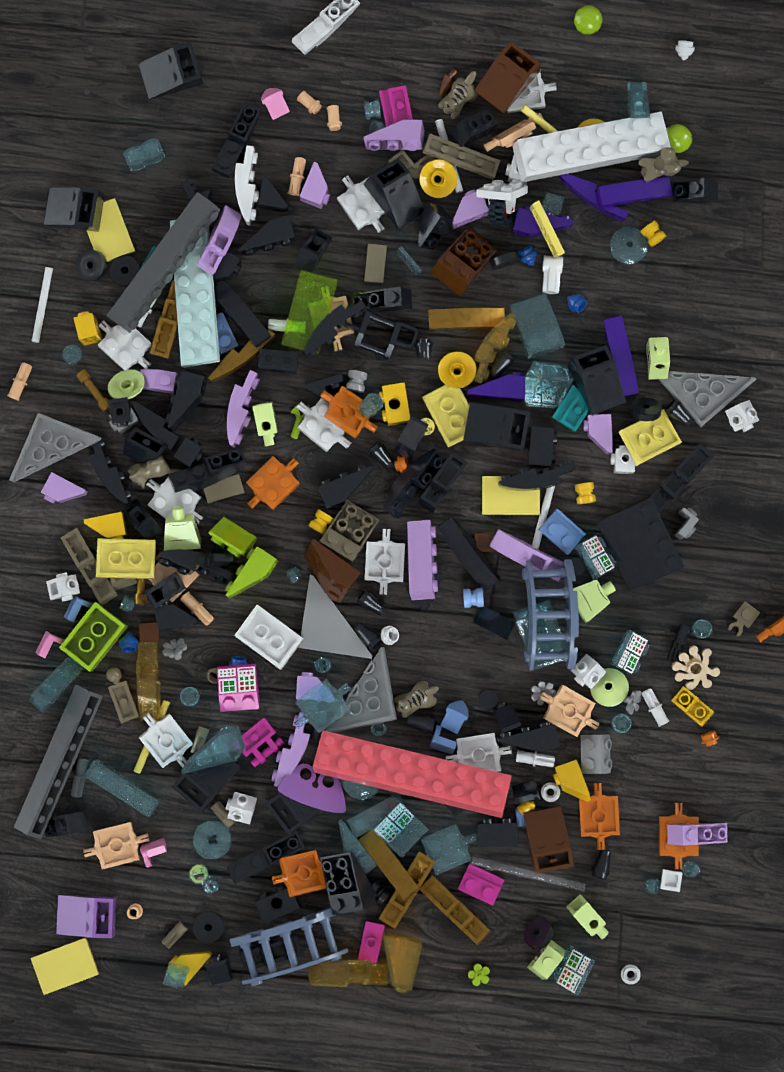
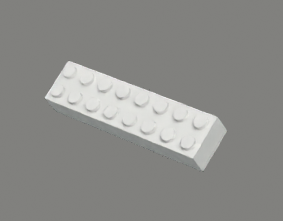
[512,112,671,183]

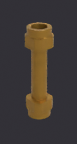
[76,369,110,412]
[134,579,147,604]

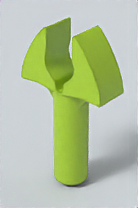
[291,403,310,439]

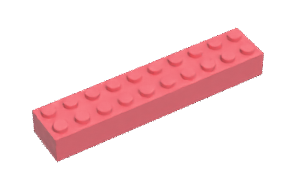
[313,730,512,818]

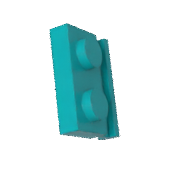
[552,385,589,432]

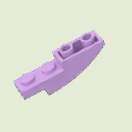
[196,205,242,275]
[227,370,260,448]
[489,529,564,582]
[271,712,311,787]

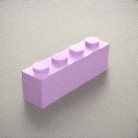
[407,520,438,600]

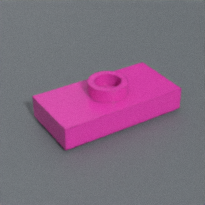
[358,921,385,964]

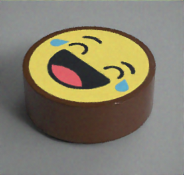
[420,417,436,437]

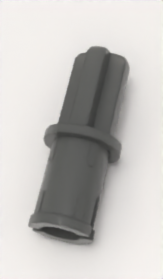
[71,758,90,798]

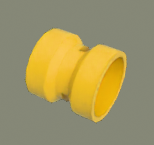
[640,221,666,247]
[574,482,596,504]
[308,509,334,535]

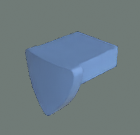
[64,595,93,622]
[440,700,469,734]
[430,725,457,755]

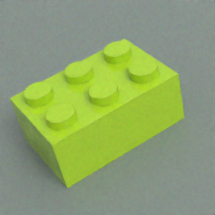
[59,602,128,672]

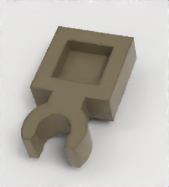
[727,601,760,637]

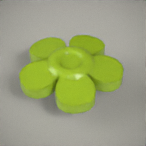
[468,963,490,986]

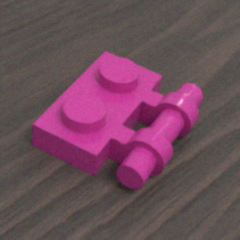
[234,718,285,767]

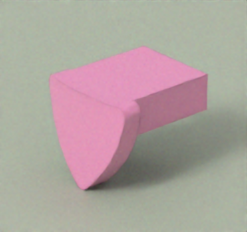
[261,88,290,120]
[35,631,65,658]
[140,838,167,868]

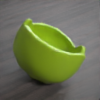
[574,5,603,35]
[666,124,692,153]

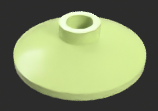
[108,370,145,399]
[590,668,629,707]

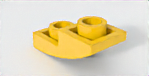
[671,686,714,727]

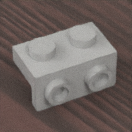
[674,508,699,540]
[580,734,612,774]

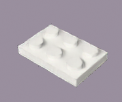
[234,605,303,670]

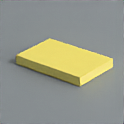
[87,198,136,263]
[530,201,565,258]
[422,385,469,448]
[619,409,682,465]
[482,476,540,515]
[96,538,156,579]
[31,937,99,995]

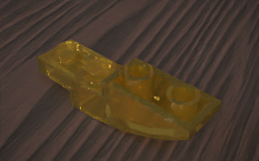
[473,313,517,383]
[136,641,160,721]
[309,960,388,987]

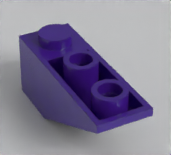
[512,206,574,238]

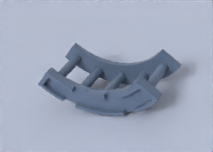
[522,560,579,670]
[230,908,348,986]

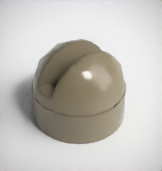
[206,668,218,684]

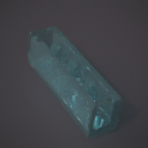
[84,759,162,818]

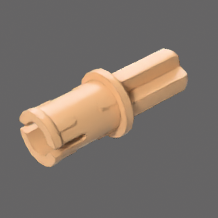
[288,157,306,196]
[7,363,32,401]
[180,591,214,626]

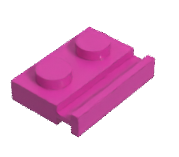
[379,85,413,127]
[458,863,505,906]

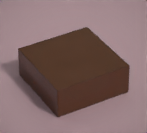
[474,532,495,552]
[139,622,160,643]

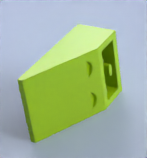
[208,517,258,558]
[225,547,279,598]

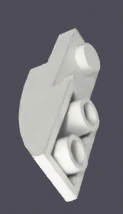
[292,0,360,55]
[235,145,259,226]

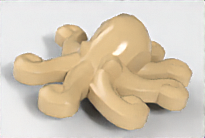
[672,645,720,690]

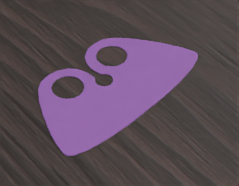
[278,763,346,813]

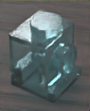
[163,963,189,989]

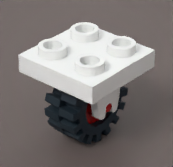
[477,180,528,226]

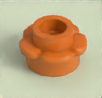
[394,456,410,473]
[701,731,719,746]

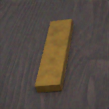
[359,828,420,901]

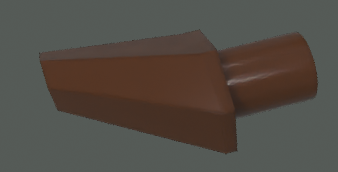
[438,68,459,98]

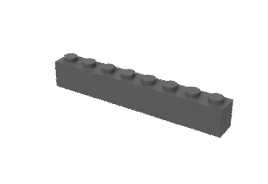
[106,192,220,333]
[14,685,103,839]

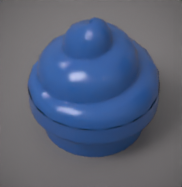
[519,245,537,266]
[567,294,587,313]
[119,632,139,653]
[229,656,248,666]

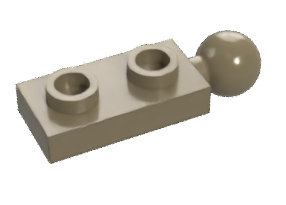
[106,667,140,723]

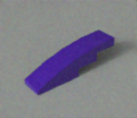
[559,174,628,222]
[597,177,673,206]
[603,315,639,396]

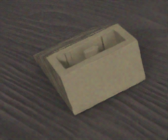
[319,500,379,565]

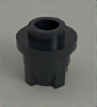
[414,339,433,359]

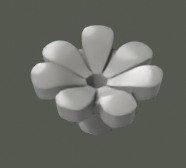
[162,638,187,660]
[531,681,556,705]
[623,690,642,715]

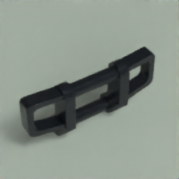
[344,304,419,360]

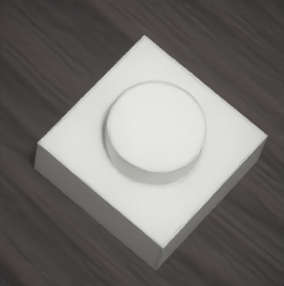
[660,869,682,892]

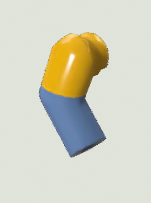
[515,800,535,826]

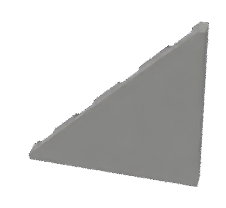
[658,371,756,428]
[9,413,101,482]
[299,575,373,659]
[324,647,397,733]

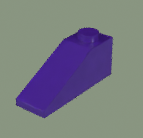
[467,372,527,402]

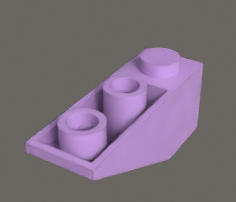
[364,120,425,151]
[667,823,727,846]

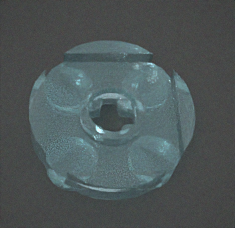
[193,820,232,859]

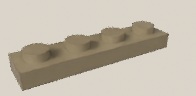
[423,134,500,180]

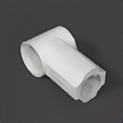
[542,255,563,294]

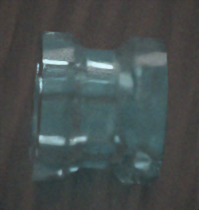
[363,99,381,120]
[359,393,383,417]
[691,619,712,639]
[180,687,200,706]
[611,713,632,733]

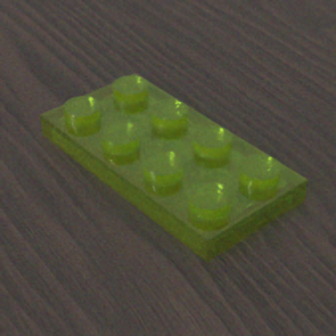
[282,270,338,354]

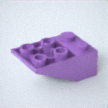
[56,895,116,938]

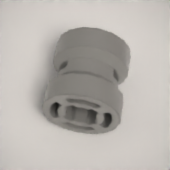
[346,370,368,393]

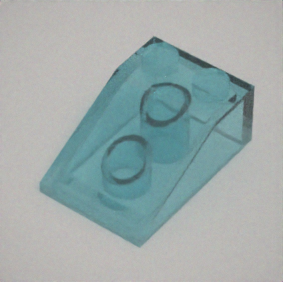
[510,293,565,359]
[513,600,565,671]
[181,726,246,774]

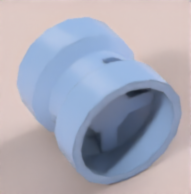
[463,588,484,608]

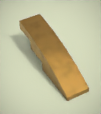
[150,280,178,359]
[428,308,505,330]
[208,330,276,383]
[379,851,436,929]
[419,875,491,945]

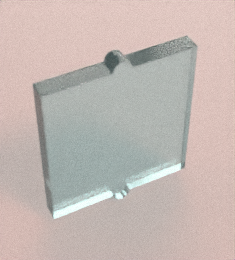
[396,246,422,276]

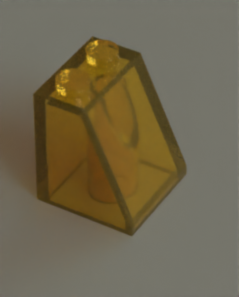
[383,931,422,993]

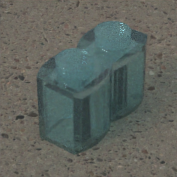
[123,138,165,171]

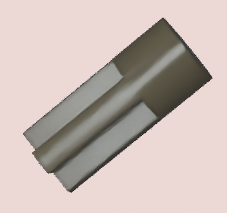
[190,726,210,755]
[210,801,236,828]
[162,921,188,949]

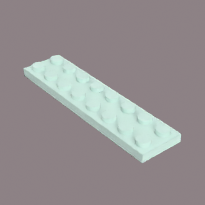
[170,220,220,368]

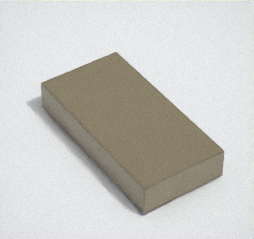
[364,244,387,284]
[204,474,245,504]

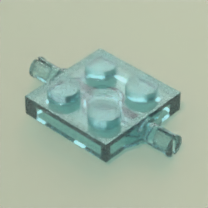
[294,678,351,733]
[414,824,478,875]

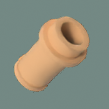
[297,91,322,114]
[327,105,342,131]
[127,903,143,919]

